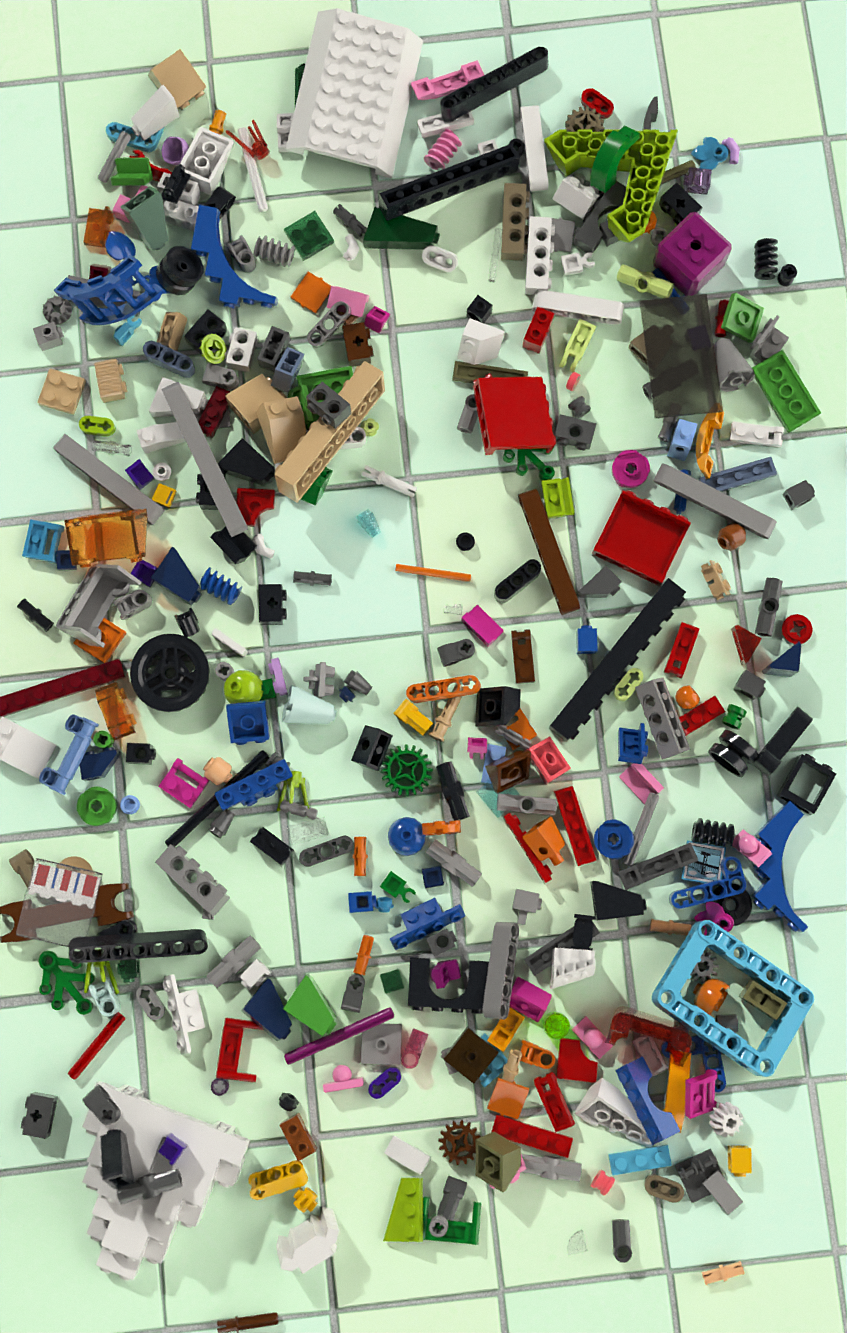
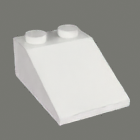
[180,127,234,196]
[0,716,58,779]

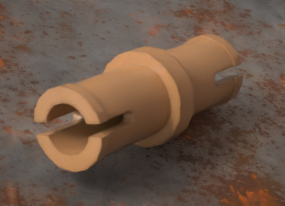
[650,919,691,936]

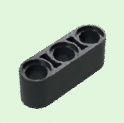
[494,559,541,603]

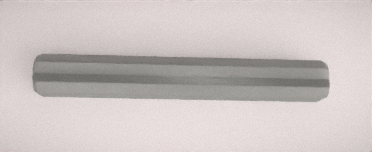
[623,792,660,866]

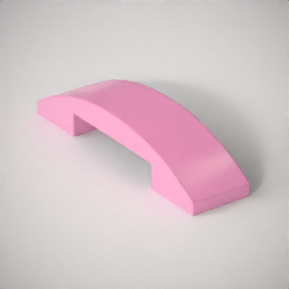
[411,60,484,100]

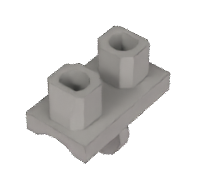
[303,662,335,698]

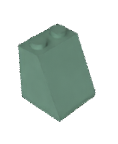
[120,186,169,251]

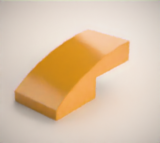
[487,1007,525,1052]

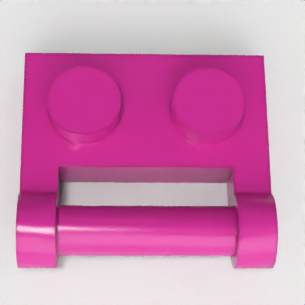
[158,758,209,808]
[685,1069,717,1119]

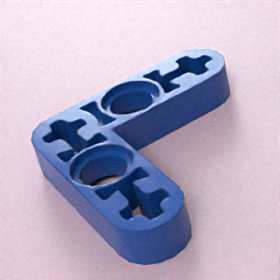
[661,1035,726,1092]

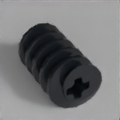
[754,238,778,280]
[691,818,735,848]

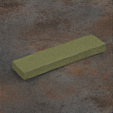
[452,361,529,384]

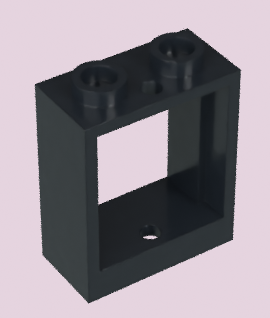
[776,754,837,815]

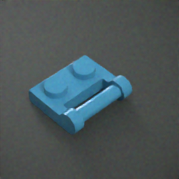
[22,519,65,563]

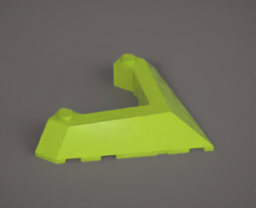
[544,129,678,243]

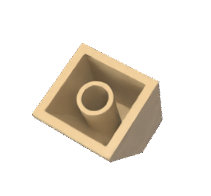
[148,49,206,110]
[225,374,287,435]

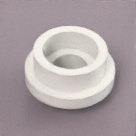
[152,462,172,481]

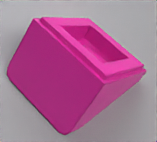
[364,306,390,333]

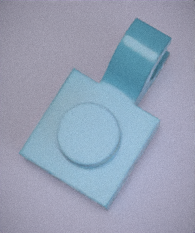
[113,315,142,346]

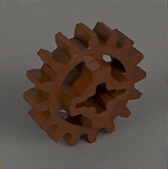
[438,1119,481,1165]

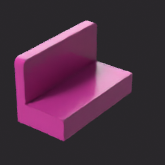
[461,605,503,647]
[509,977,552,1022]

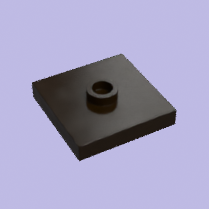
[443,1026,499,1084]

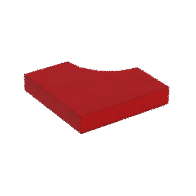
[236,488,275,527]
[556,1038,598,1083]

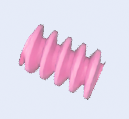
[424,129,462,170]

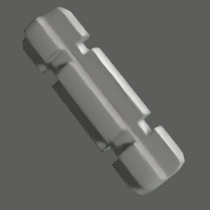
[495,725,532,750]
[280,800,318,820]

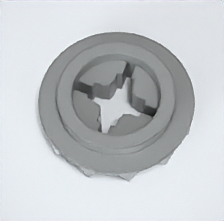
[42,295,72,325]

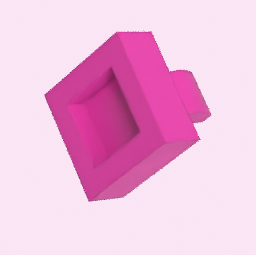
[467,737,487,759]

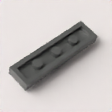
[523,922,600,976]

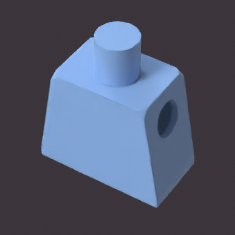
[667,419,697,461]

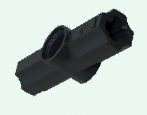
[436,761,470,821]

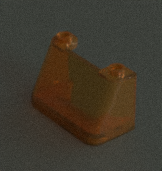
[64,508,148,568]

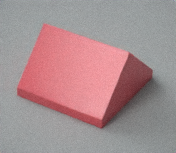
[527,737,571,785]

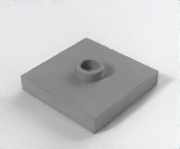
[361,1023,402,1065]

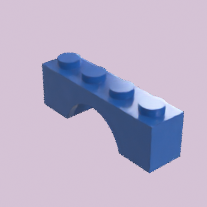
[615,1057,680,1145]

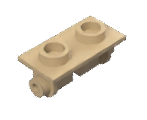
[701,560,731,600]

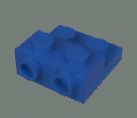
[226,701,270,745]

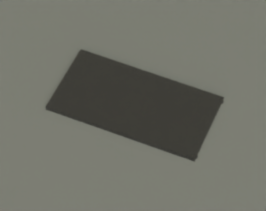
[639,294,723,419]

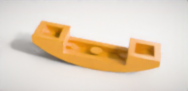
[696,403,725,479]
[663,1050,691,1133]

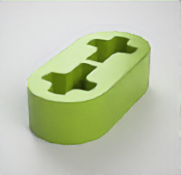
[79,416,116,437]

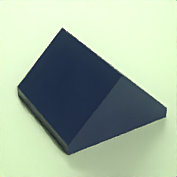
[762,642,802,677]

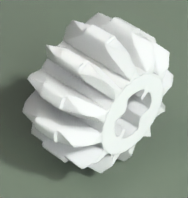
[709,1102,744,1138]

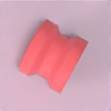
[590,1169,615,1196]

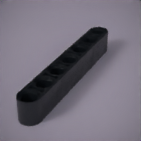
[440,46,549,122]
[68,929,208,963]

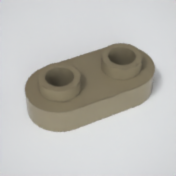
[644,1174,684,1203]

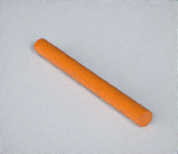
[395,564,471,582]

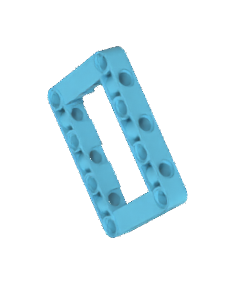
[651,920,814,1077]

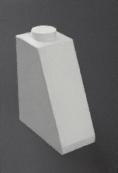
[131,85,180,141]
[149,377,208,418]

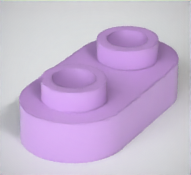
[268,657,288,696]

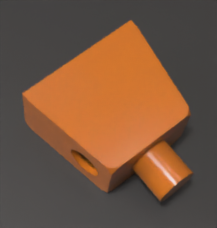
[523,816,565,866]

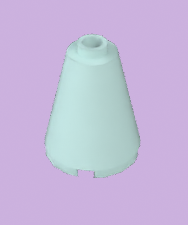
[282,685,337,724]

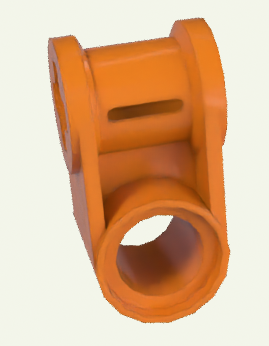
[520,1040,555,1069]

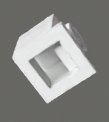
[240,959,272,990]

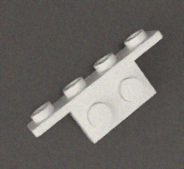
[163,974,205,1055]

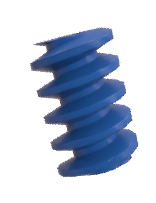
[200,567,243,605]

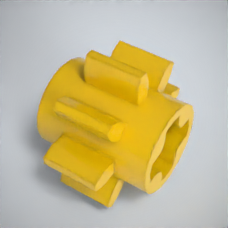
[293,1187,318,1213]

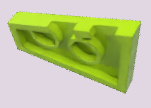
[383,1178,423,1242]

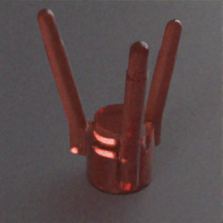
[226,120,270,160]

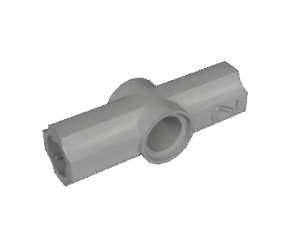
[497,793,557,816]
[426,839,482,887]
[206,935,262,988]
[522,1154,582,1182]

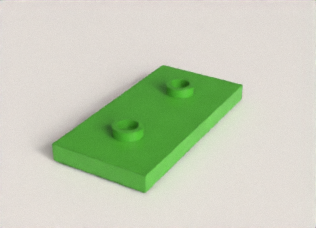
[752,349,821,433]

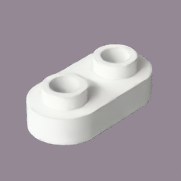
[422,245,459,272]

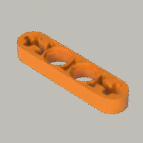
[406,675,481,703]

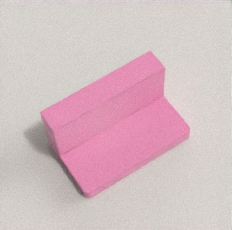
[327,285,370,317]
[619,763,664,804]

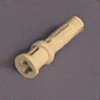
[428,684,464,742]

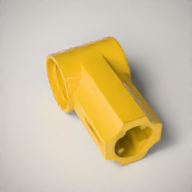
[393,699,433,736]

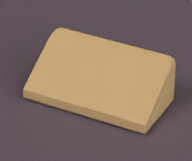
[156,312,187,351]

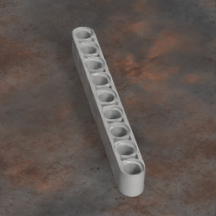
[161,381,248,537]

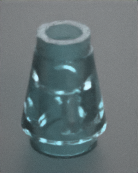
[356,509,381,538]

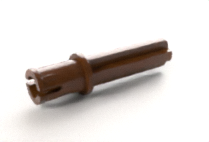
[217,1312,279,1333]

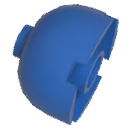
[388,817,426,856]

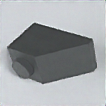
[577,566,622,598]

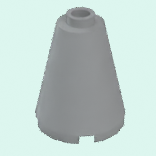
[713,338,755,392]

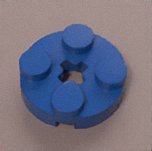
[594,819,634,859]

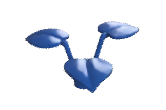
[104,231,170,303]

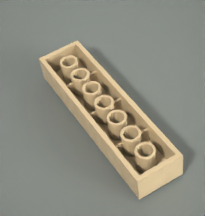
[274,361,385,503]

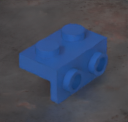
[618,723,648,764]

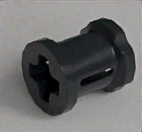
[777,264,797,287]

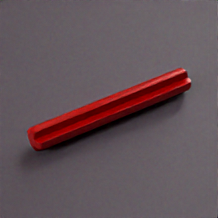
[67,1012,126,1080]

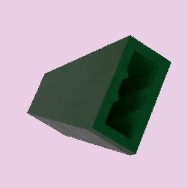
[363,207,440,250]

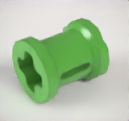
[93,731,114,749]

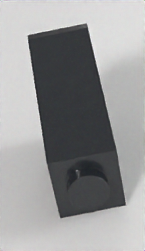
[218,438,275,486]
[590,881,647,921]
[100,1129,135,1190]

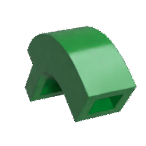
[590,125,640,193]

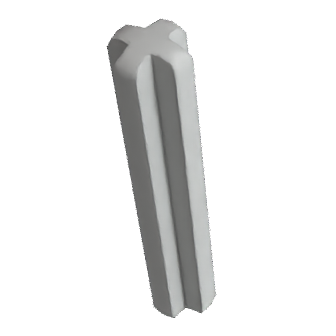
[97,131,131,183]

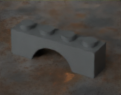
[572,180,626,253]

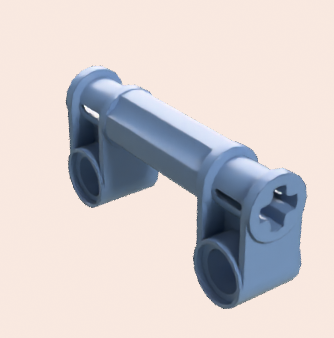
[39,714,99,795]

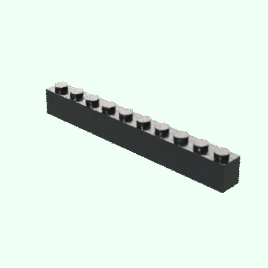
[549,578,686,742]

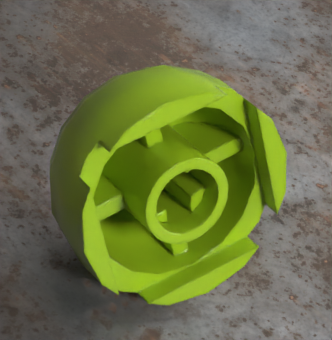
[223,670,263,704]

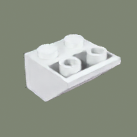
[553,172,603,219]

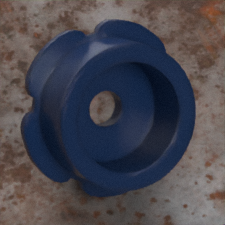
[339,686,356,703]

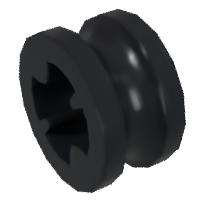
[509,139,525,157]

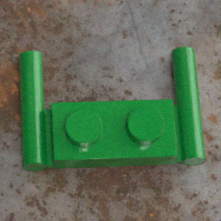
[423,1197,482,1245]

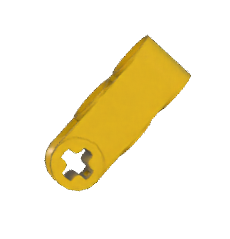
[248,1160,308,1200]

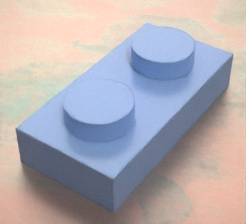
[481,744,506,784]

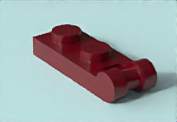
[198,386,230,439]

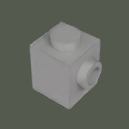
[33,321,64,352]

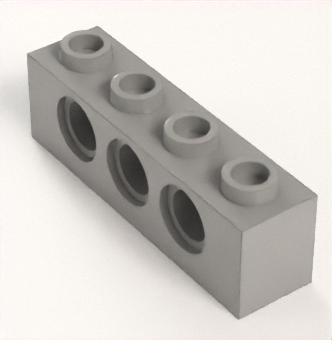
[635,677,691,760]
[155,844,231,915]

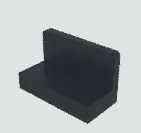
[210,526,257,564]

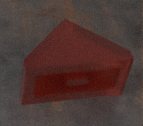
[731,625,762,666]

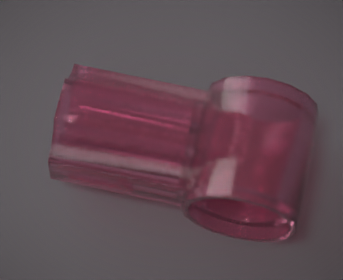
[401,1028,429,1069]

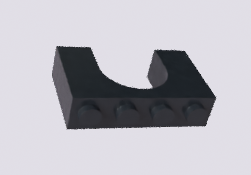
[408,957,489,1014]

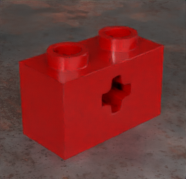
[522,307,555,354]

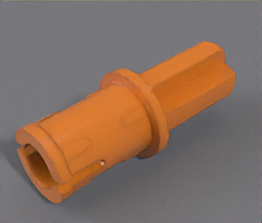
[353,935,374,975]

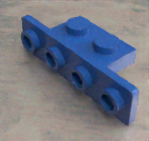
[215,759,293,810]
[390,898,465,950]

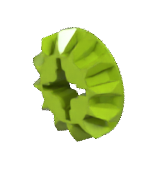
[199,334,227,365]

